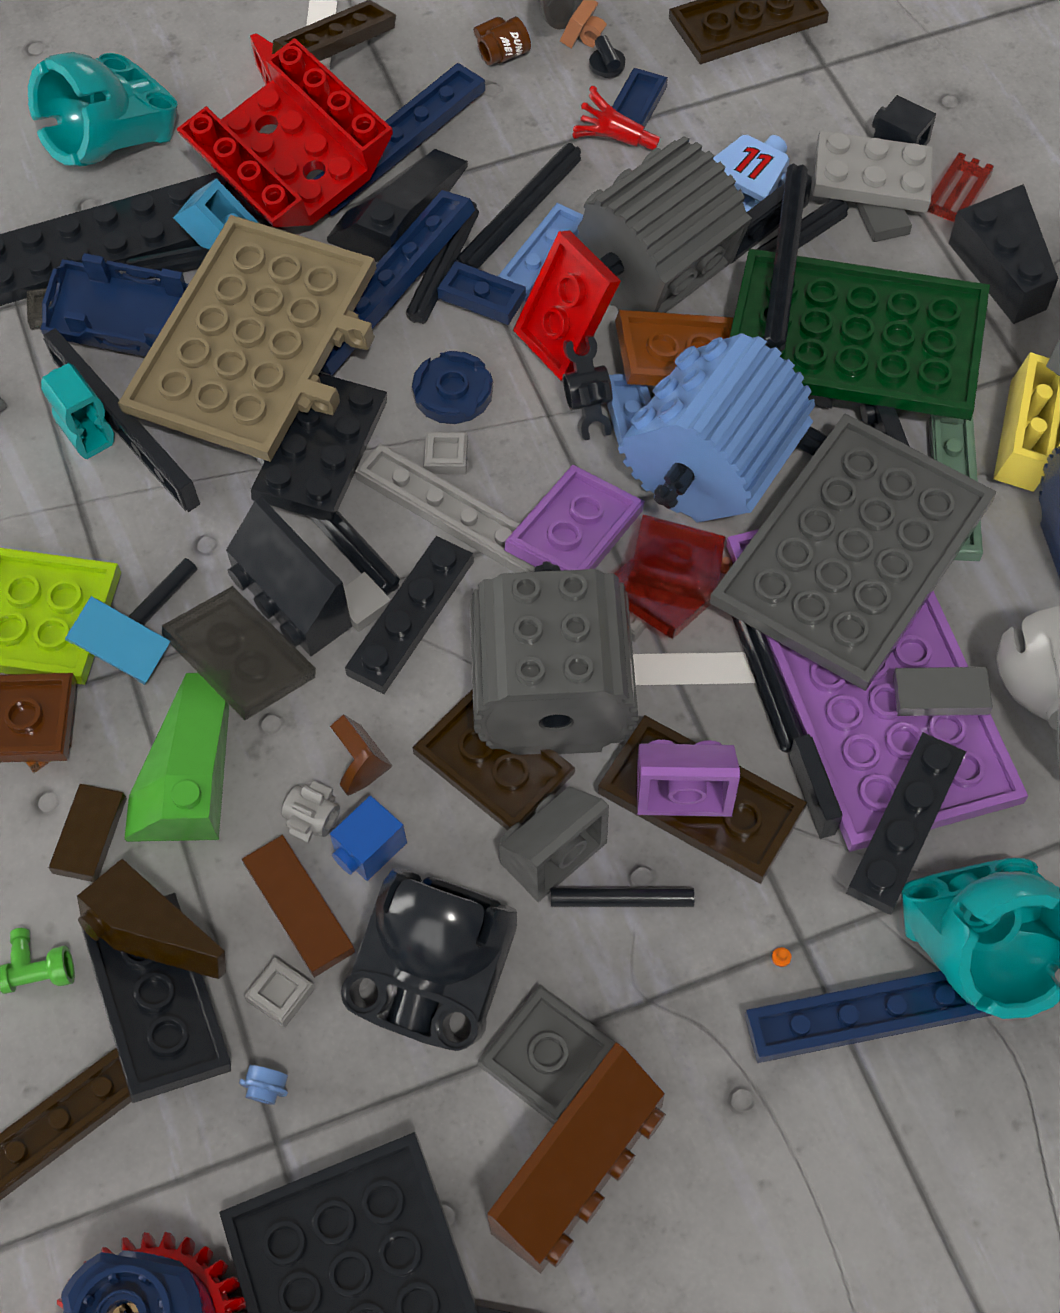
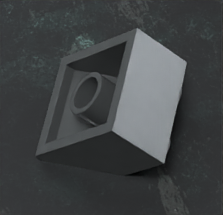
[499,786,609,902]

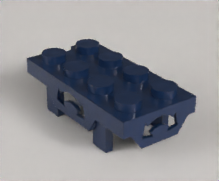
[40,253,189,357]

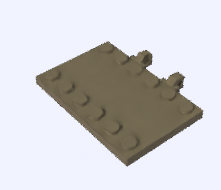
[118,215,377,462]

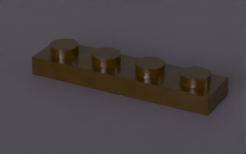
[272,0,396,61]

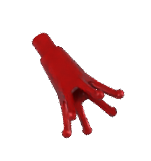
[572,86,661,150]

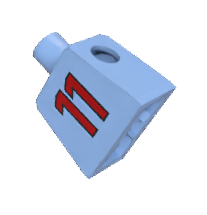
[713,135,790,212]

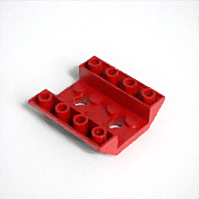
[177,38,393,227]

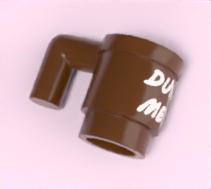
[473,16,531,66]

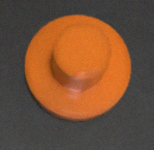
[772,947,792,967]

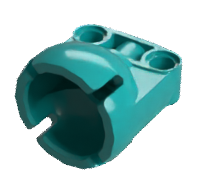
[28,52,178,167]
[901,858,1060,1019]

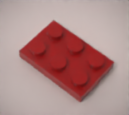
[513,230,621,381]

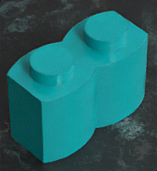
[41,363,114,459]

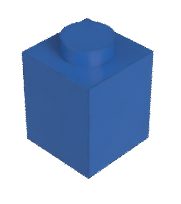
[329,795,407,881]

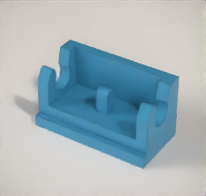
[65,596,171,685]

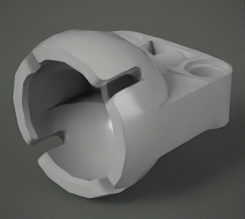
[996,605,1060,769]

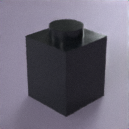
[872,95,936,146]

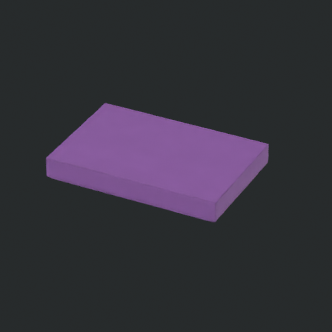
[504,465,645,570]

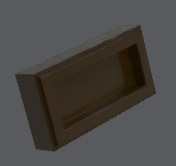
[48,784,127,882]

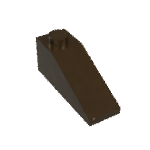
[77,859,226,979]

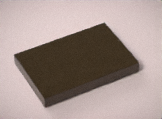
[412,689,576,831]

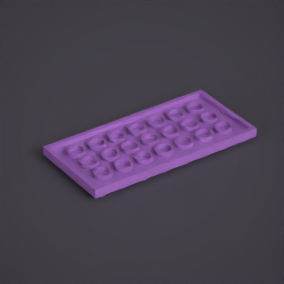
[726,529,1028,852]

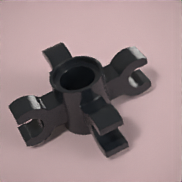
[563,335,613,440]

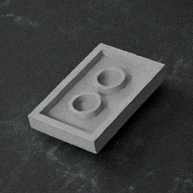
[812,130,933,213]

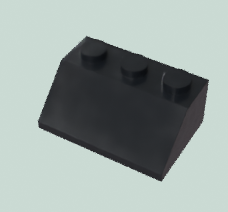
[226,497,352,657]

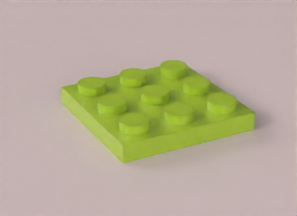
[0,548,121,685]

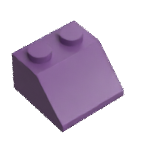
[637,740,740,817]

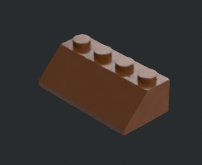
[487,1042,666,1274]

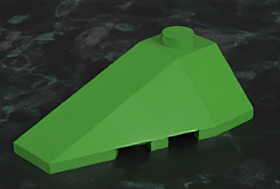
[124,672,232,842]

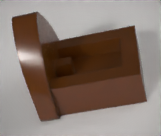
[330,714,392,796]

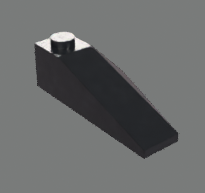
[327,149,468,262]

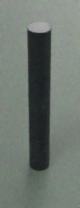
[128,558,197,626]
[551,888,695,907]

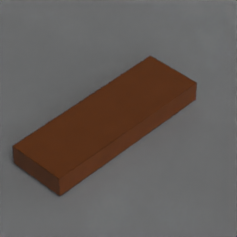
[242,835,355,978]

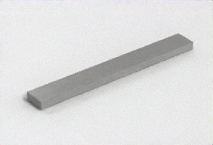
[355,443,659,643]

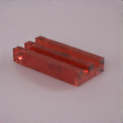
[927,152,994,222]

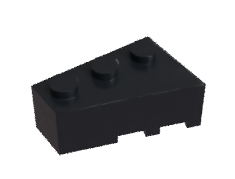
[948,184,1059,324]

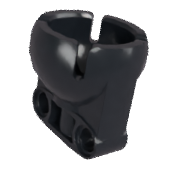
[341,868,517,1051]

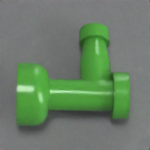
[0,928,75,994]

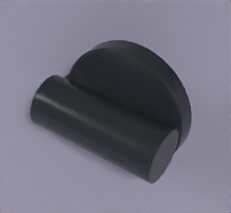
[589,35,625,78]

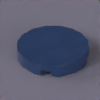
[412,351,493,424]

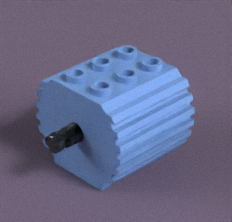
[618,333,815,523]

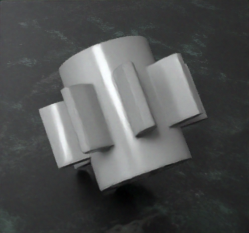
[281,780,340,842]

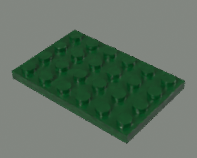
[730,248,990,421]

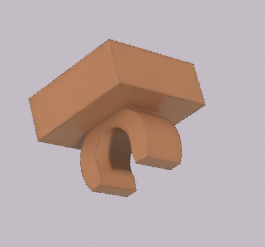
[560,0,607,49]

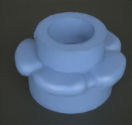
[239,1065,288,1105]

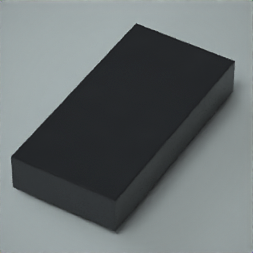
[789,734,843,839]

